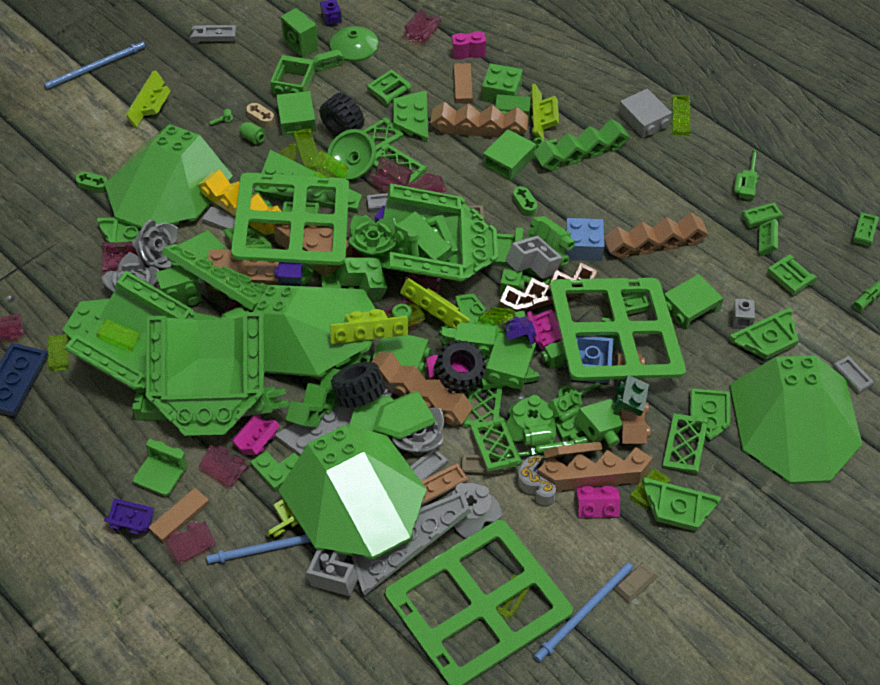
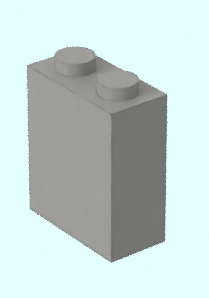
[619,89,672,138]

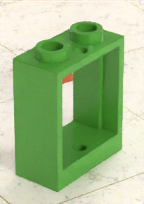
[270,55,315,95]

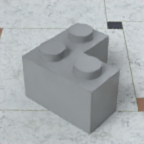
[505,235,563,279]
[306,549,358,596]

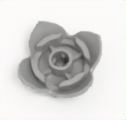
[132,219,178,269]
[102,252,159,292]
[392,408,444,457]
[445,483,502,539]

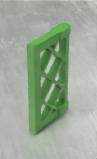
[363,117,403,153]
[373,143,427,187]
[224,227,272,249]
[462,382,503,430]
[663,413,709,474]
[471,418,522,472]

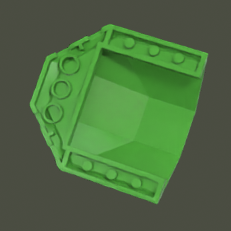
[104,124,233,229]
[379,184,498,281]
[64,271,195,390]
[253,285,375,377]
[146,312,264,436]
[730,355,862,484]
[279,425,427,559]

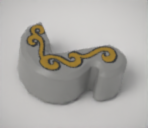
[518,455,556,506]

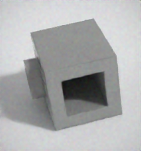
[732,299,755,329]

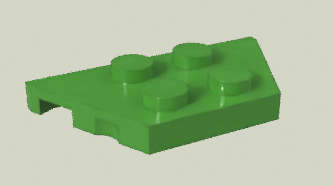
[393,91,428,142]
[97,218,141,250]
[62,299,110,340]
[729,307,799,360]
[642,477,721,531]

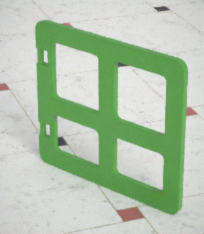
[231,173,349,265]
[550,278,686,380]
[385,520,573,685]

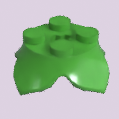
[349,215,396,258]
[506,395,558,443]

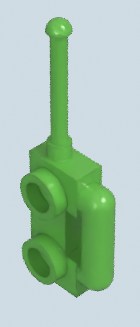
[734,150,759,200]
[548,382,600,421]
[494,442,567,461]

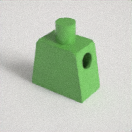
[574,399,623,447]

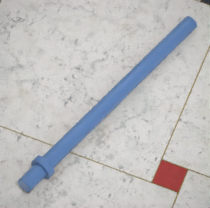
[44,42,146,89]
[207,535,311,564]
[534,562,633,662]

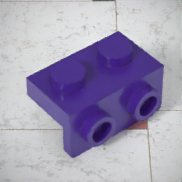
[505,316,537,344]
[104,498,155,535]

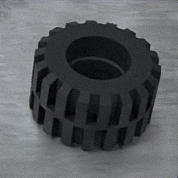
[319,92,365,137]
[434,340,486,394]
[331,362,386,408]

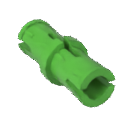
[852,281,880,312]

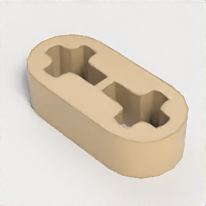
[246,103,275,127]

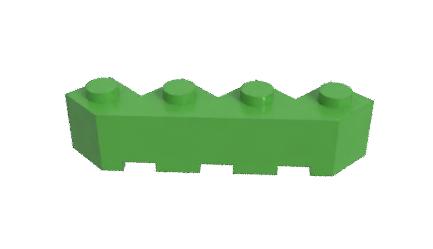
[533,119,630,171]
[286,353,371,427]

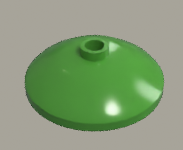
[330,26,379,62]
[327,129,376,180]

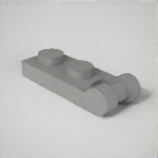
[190,25,237,44]

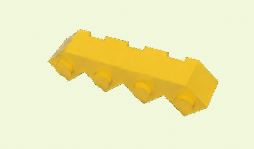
[197,169,282,235]

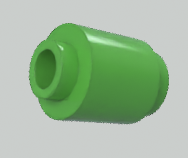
[239,122,265,145]
[523,424,554,447]

